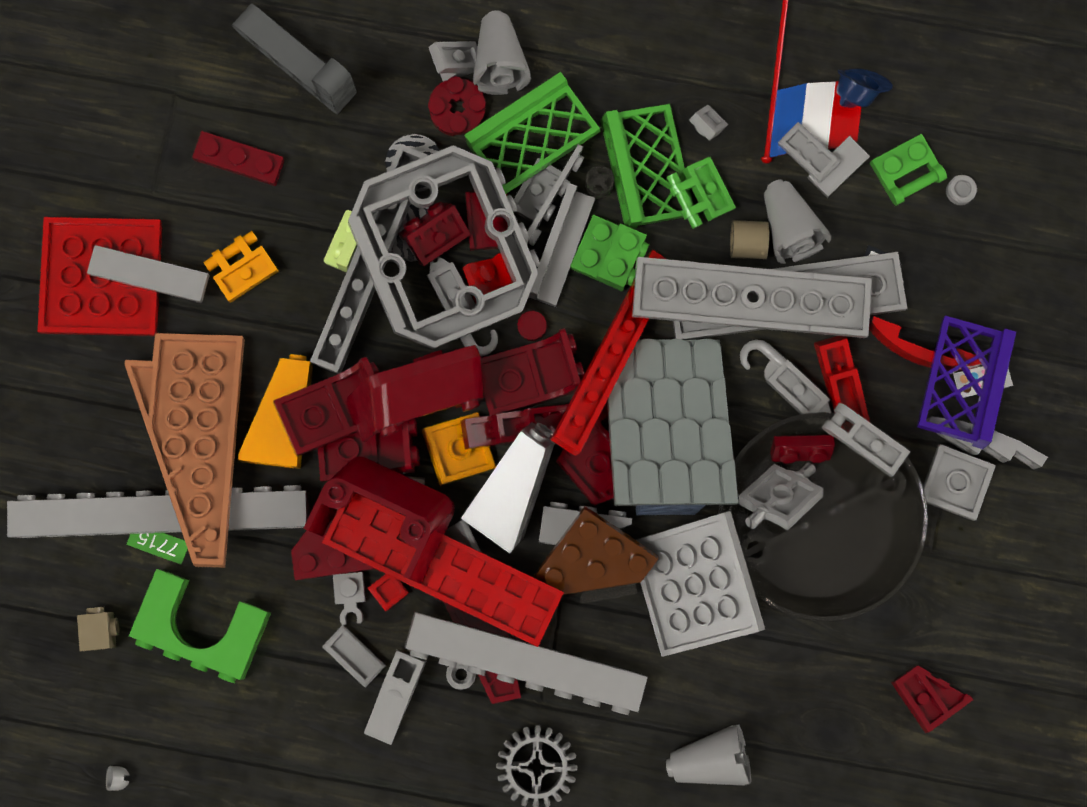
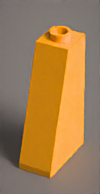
[238,354,314,469]

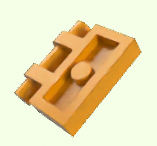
[203,231,279,303]

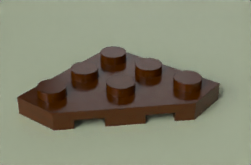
[533,506,658,595]

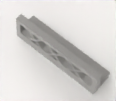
[529,183,595,307]

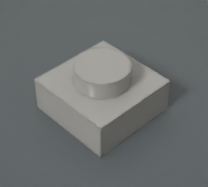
[689,105,728,141]

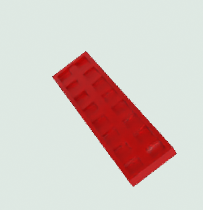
[322,492,564,647]

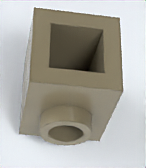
[77,607,120,651]

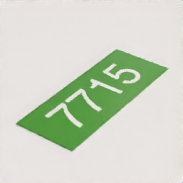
[126,533,188,564]

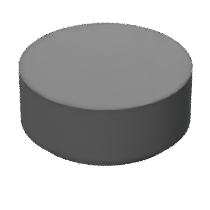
[946,175,977,205]

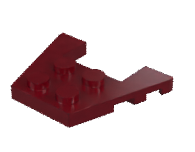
[556,402,614,506]

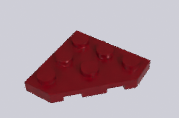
[291,509,375,581]

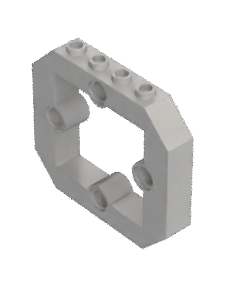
[348,145,540,349]

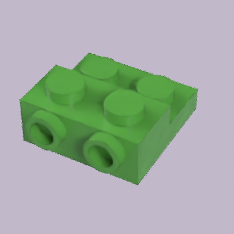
[570,215,649,292]

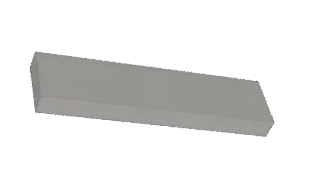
[87,245,210,303]

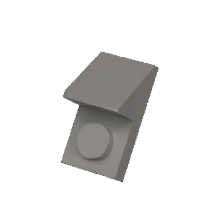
[428,41,477,81]

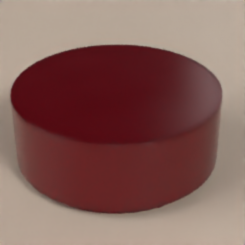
[517,311,547,341]

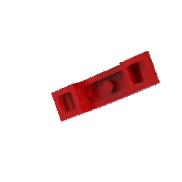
[869,316,982,370]

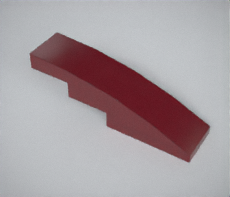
[460,404,569,450]

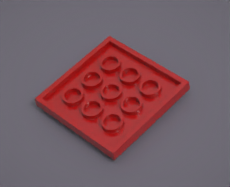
[37,217,162,336]

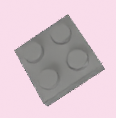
[918,444,996,521]

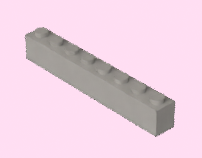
[310,144,427,374]
[405,612,648,715]

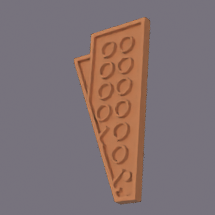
[125,333,245,568]

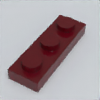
[192,131,285,186]

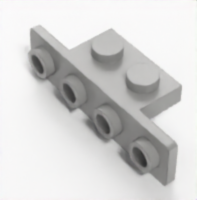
[514,144,585,246]

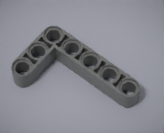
[232,4,357,115]

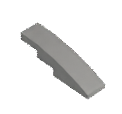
[926,416,1048,469]

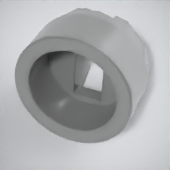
[106,766,130,791]

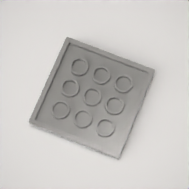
[636,511,765,657]

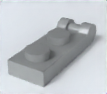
[822,403,910,477]

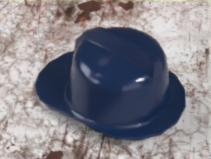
[836,69,893,108]

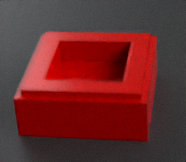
[368,574,409,612]

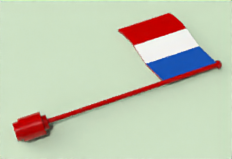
[761,0,861,164]

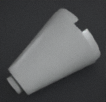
[473,11,531,95]
[764,179,831,264]
[666,725,751,786]

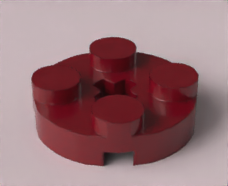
[428,76,486,136]

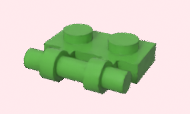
[666,157,736,229]

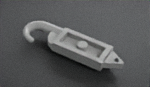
[427,256,498,356]
[740,339,832,423]

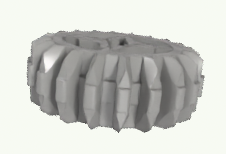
[496,725,578,807]

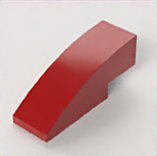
[814,336,870,431]

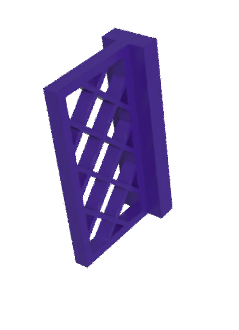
[917,316,1016,449]

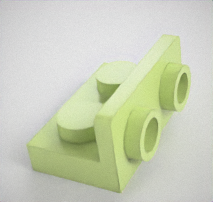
[324,210,357,272]

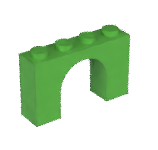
[129,569,272,683]

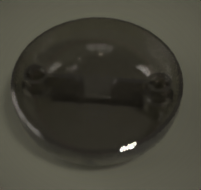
[717,412,928,622]

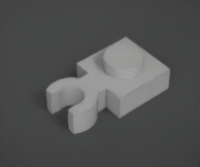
[333,572,366,625]

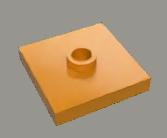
[422,412,496,486]

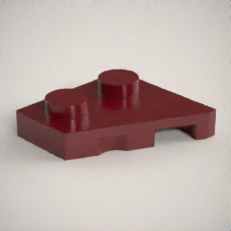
[891,665,973,733]

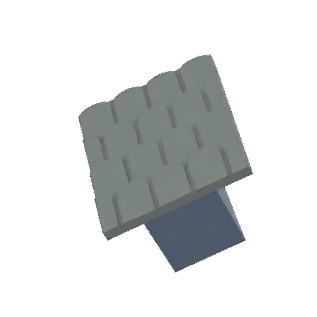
[607,339,738,515]

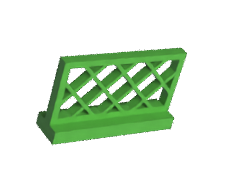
[464,72,600,194]
[600,104,693,229]

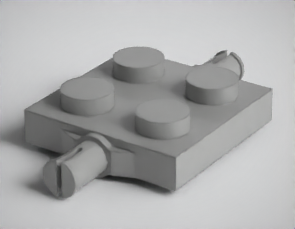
[739,462,823,530]

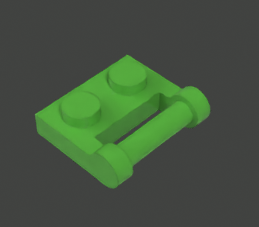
[870,134,947,206]

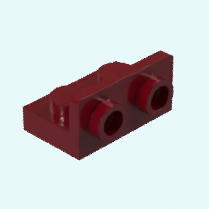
[398,202,471,266]

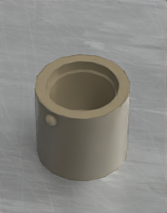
[730,220,769,259]

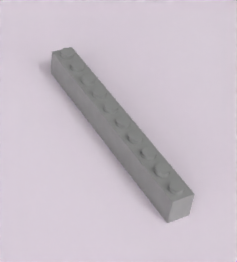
[7,485,310,538]

